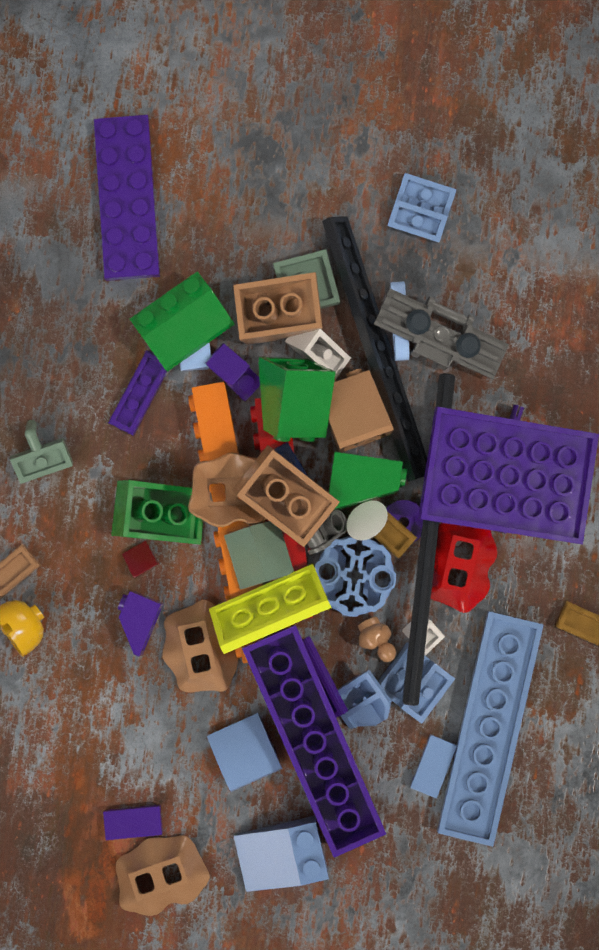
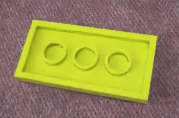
[209,564,331,654]

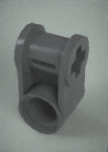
[307,510,347,555]

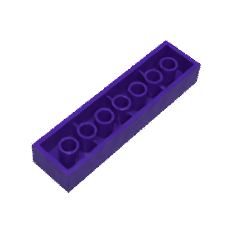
[242,624,386,858]

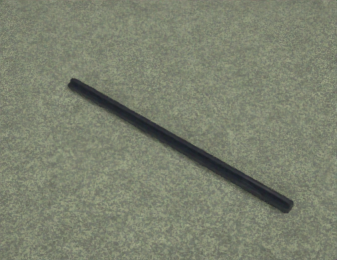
[402,373,455,706]

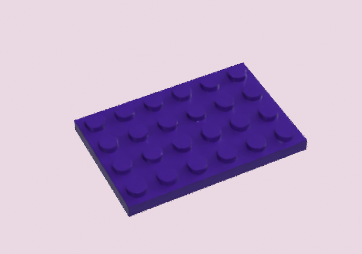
[418,407,599,544]

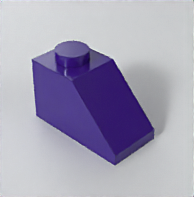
[118,591,164,656]

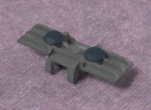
[374,288,509,380]

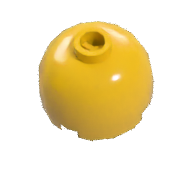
[0,600,44,657]

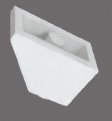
[285,329,351,378]

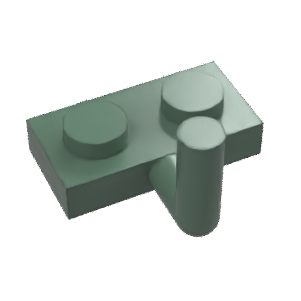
[10,420,73,484]

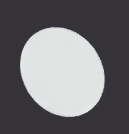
[346,501,388,540]

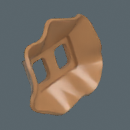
[188,452,267,527]
[163,600,238,693]
[116,835,210,916]

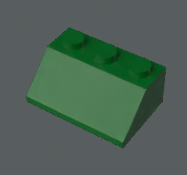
[130,271,235,372]

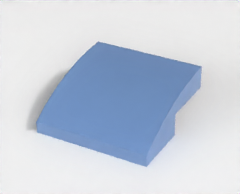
[387,173,457,242]
[378,642,455,724]
[207,713,282,792]

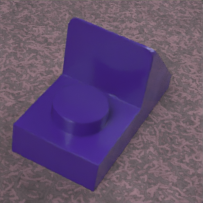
[204,343,260,402]

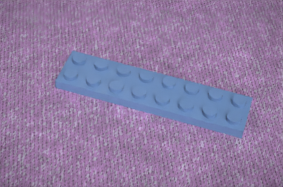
[437,611,543,847]

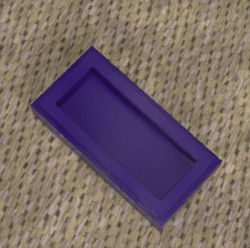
[103,805,163,840]

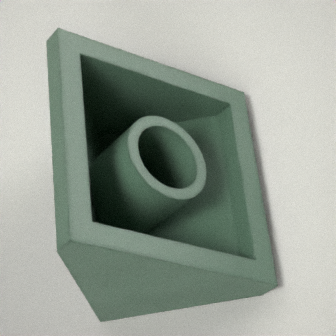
[224,521,294,590]

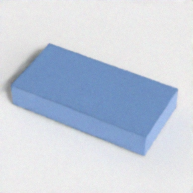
[410,734,457,799]

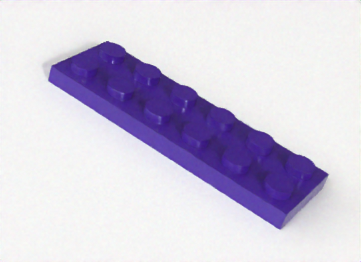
[94,115,160,281]

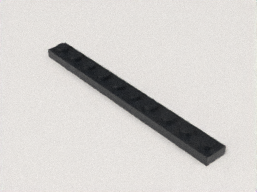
[322,216,427,482]

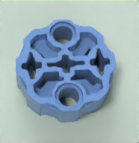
[315,536,396,617]

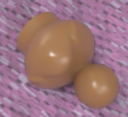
[358,617,397,662]

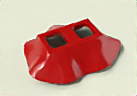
[431,523,497,613]

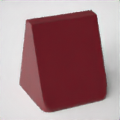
[122,540,160,578]

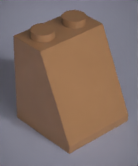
[328,369,394,453]

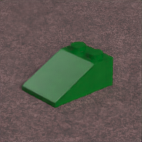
[111,480,204,545]

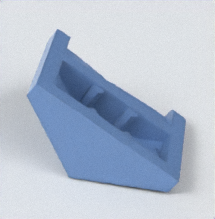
[337,670,392,729]

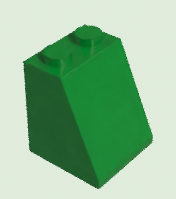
[258,357,336,442]
[329,452,407,511]

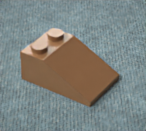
[233,272,323,345]
[233,445,339,547]

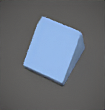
[180,343,211,371]

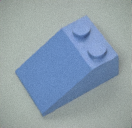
[234,816,329,892]

